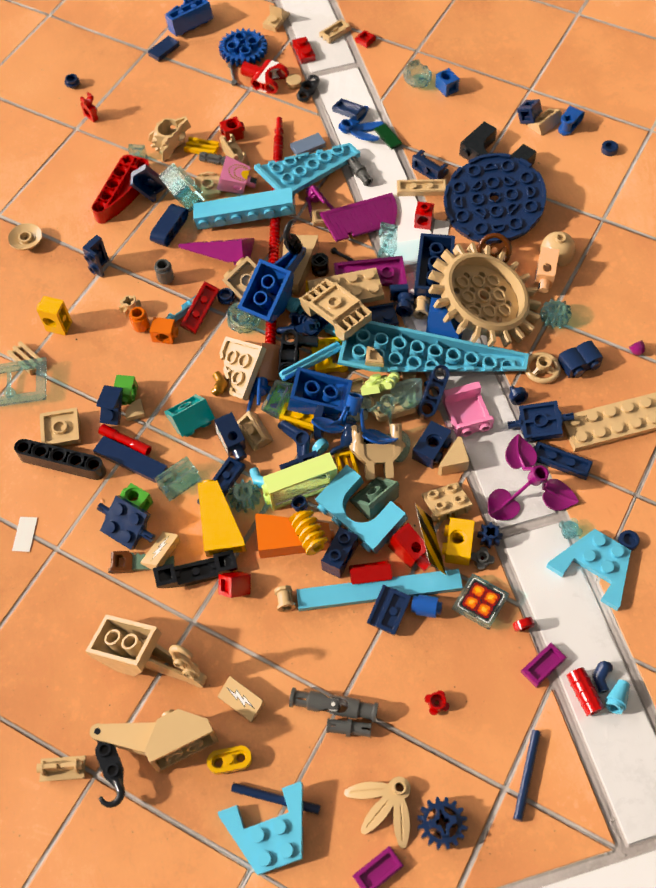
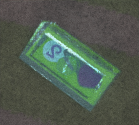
[261,380,293,419]

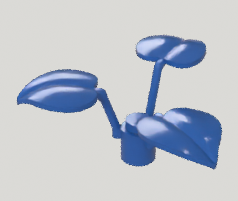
[311,392,398,445]

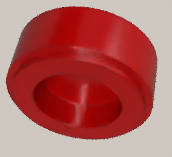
[512,617,535,632]

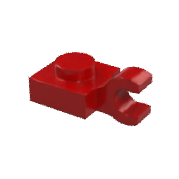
[80,92,98,122]

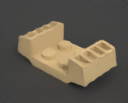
[299,279,372,341]

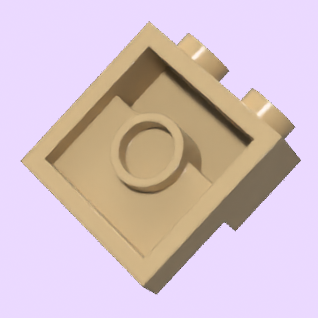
[222,256,257,299]

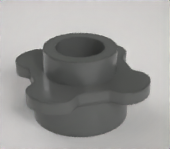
[470,547,495,570]

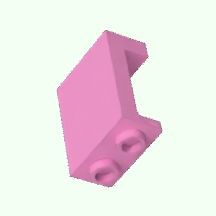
[442,381,494,437]

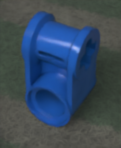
[558,106,585,136]

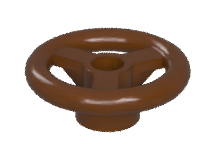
[477,233,512,263]

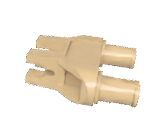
[349,423,406,480]

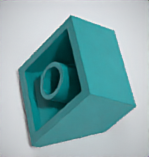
[164,394,215,437]

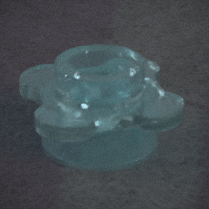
[559,518,583,539]

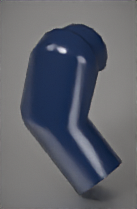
[592,661,613,694]

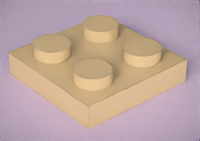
[40,407,81,447]

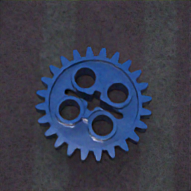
[219,28,268,67]

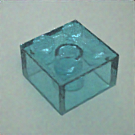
[158,163,205,212]

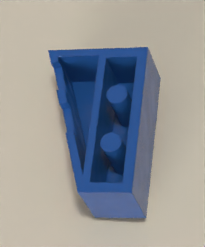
[165,0,213,36]

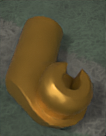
[211,371,228,397]

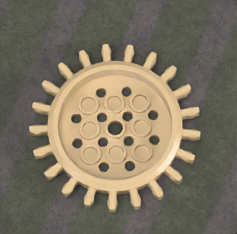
[428,242,541,347]

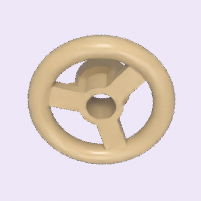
[525,352,561,384]

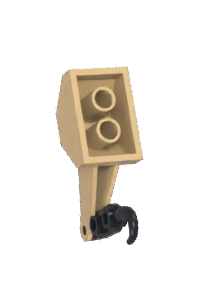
[90,709,218,808]

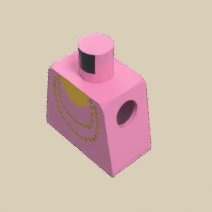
[217,156,257,194]

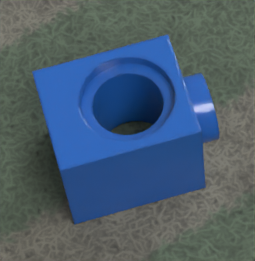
[435,68,460,97]

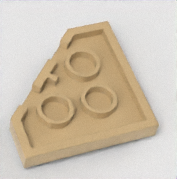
[219,336,267,401]

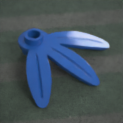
[338,106,384,141]

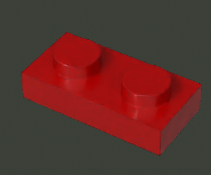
[292,37,316,64]

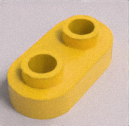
[207,745,252,775]

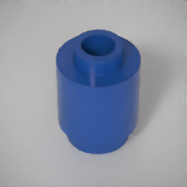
[411,594,443,618]

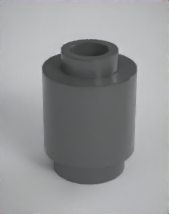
[154,259,174,284]

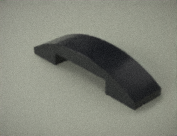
[153,550,238,588]

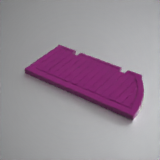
[320,193,397,242]

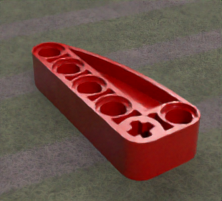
[91,155,150,224]

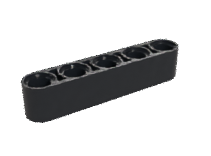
[14,439,106,480]

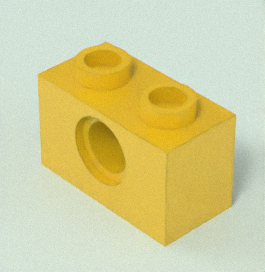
[37,296,72,336]
[441,517,475,566]

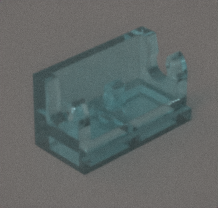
[378,222,398,258]
[155,456,201,501]

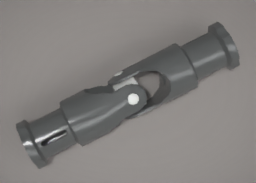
[289,687,379,722]

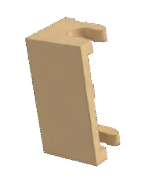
[220,134,250,165]

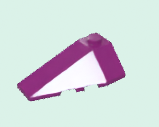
[178,238,254,265]

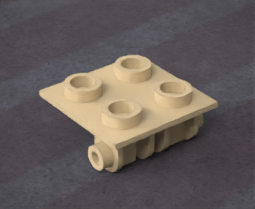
[421,482,473,523]

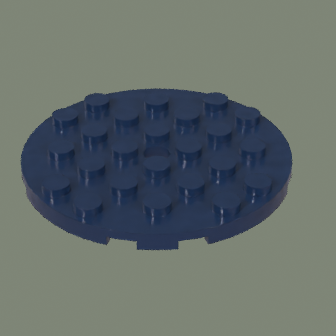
[444,153,546,244]

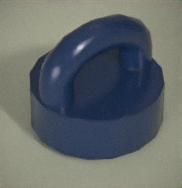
[509,386,528,405]

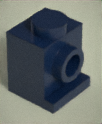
[517,99,542,124]

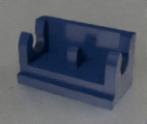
[412,150,449,179]

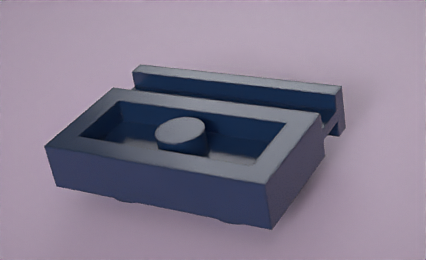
[367,302,399,326]
[367,584,411,636]

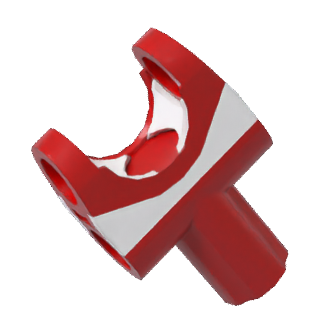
[240,60,289,94]

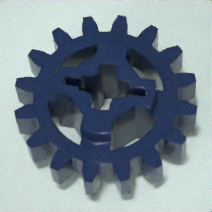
[417,797,468,851]

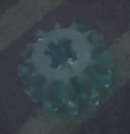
[540,298,572,329]
[227,479,261,513]

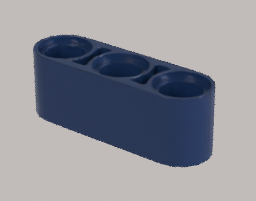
[150,204,189,247]
[417,365,450,419]

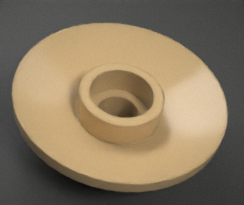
[8,223,42,251]

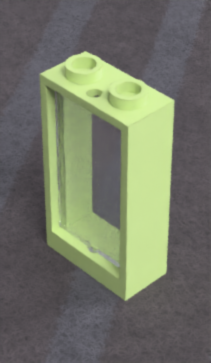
[261,452,337,511]

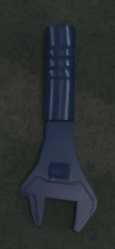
[276,319,318,336]

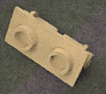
[36,756,86,782]

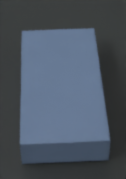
[290,133,326,155]

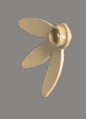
[344,777,411,849]

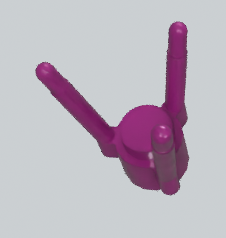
[305,185,334,218]

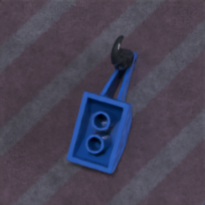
[237,219,306,324]

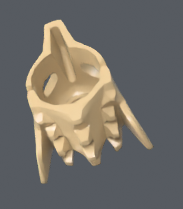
[148,116,191,162]

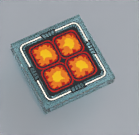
[452,573,509,630]

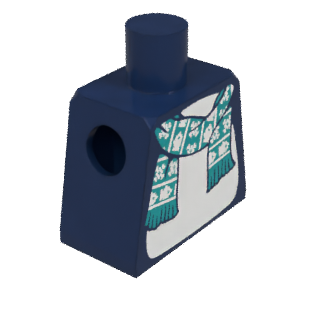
[214,412,247,461]

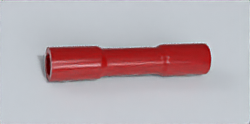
[98,424,152,456]

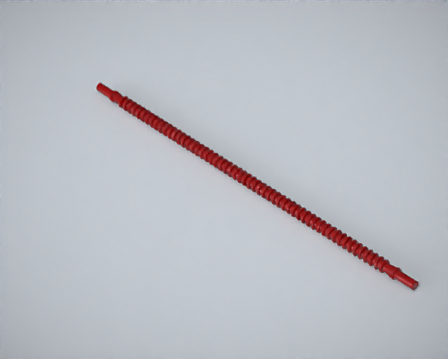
[265,117,284,345]

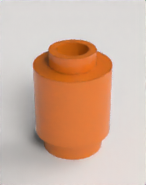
[129,307,150,333]

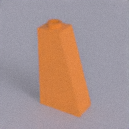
[255,513,335,559]

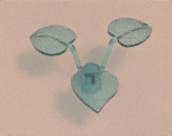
[347,378,422,462]

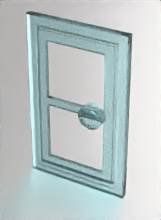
[0,357,47,406]

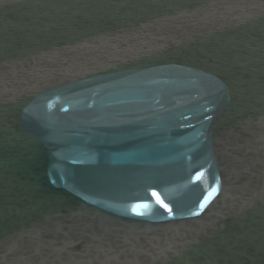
[227,302,261,334]

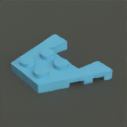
[546,529,631,611]
[217,781,304,875]

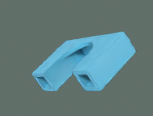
[315,465,408,554]

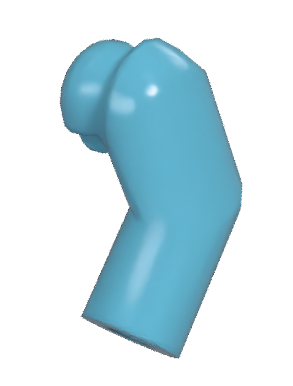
[249,467,264,489]

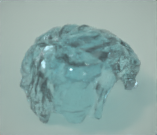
[403,60,432,88]

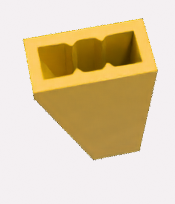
[198,479,246,557]

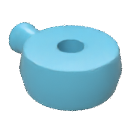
[312,438,329,456]

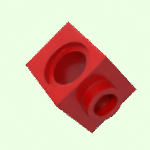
[219,116,245,141]
[414,201,434,230]

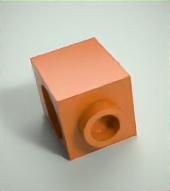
[149,317,179,344]

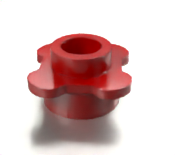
[424,690,450,715]

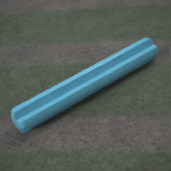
[279,342,341,381]

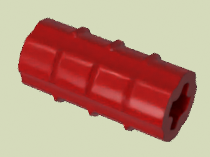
[566,667,605,716]

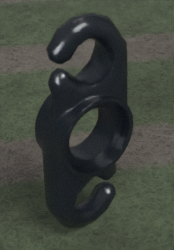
[297,75,320,102]

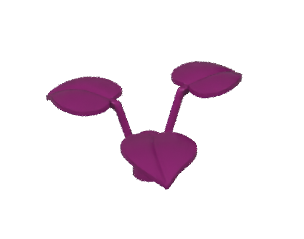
[488,434,579,521]

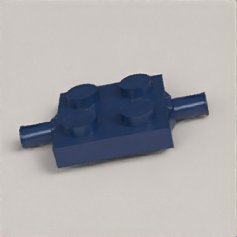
[507,401,574,442]
[97,495,155,550]

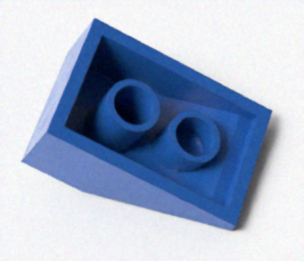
[287,367,353,414]

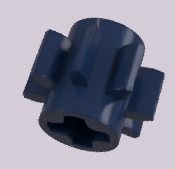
[477,522,503,549]

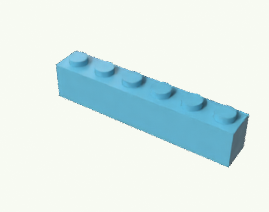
[193,187,296,230]

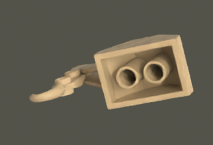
[85,614,207,688]

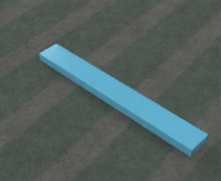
[296,569,463,611]

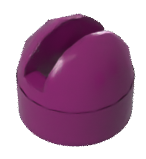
[629,340,645,356]

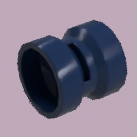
[396,292,415,317]

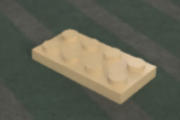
[308,268,384,303]

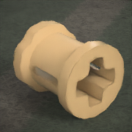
[413,296,431,320]
[274,585,296,612]

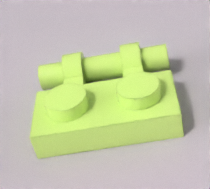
[360,372,400,396]

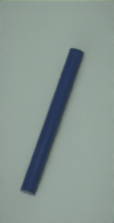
[513,730,541,822]
[231,783,321,815]

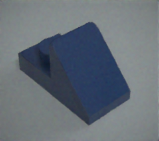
[96,385,123,425]

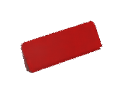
[349,560,392,584]

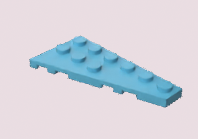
[254,143,360,194]

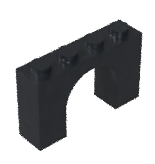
[459,121,537,165]

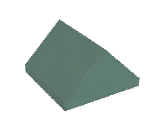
[349,476,399,521]

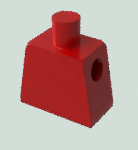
[388,523,432,571]

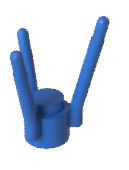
[247,377,276,414]

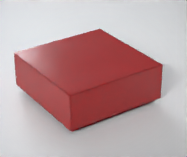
[355,30,376,48]

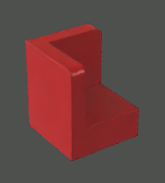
[218,571,251,598]

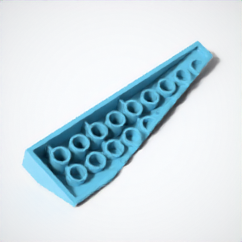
[337,321,529,372]

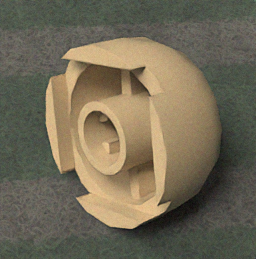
[540,231,576,266]

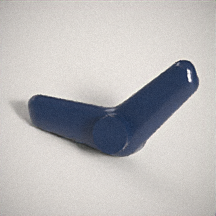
[278,420,310,458]

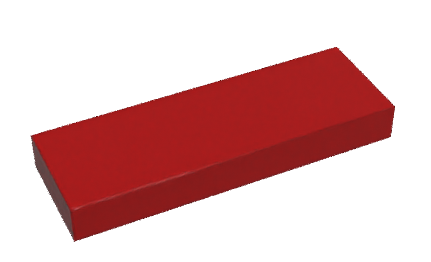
[180,281,220,335]

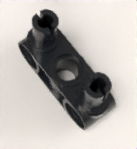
[278,329,319,385]

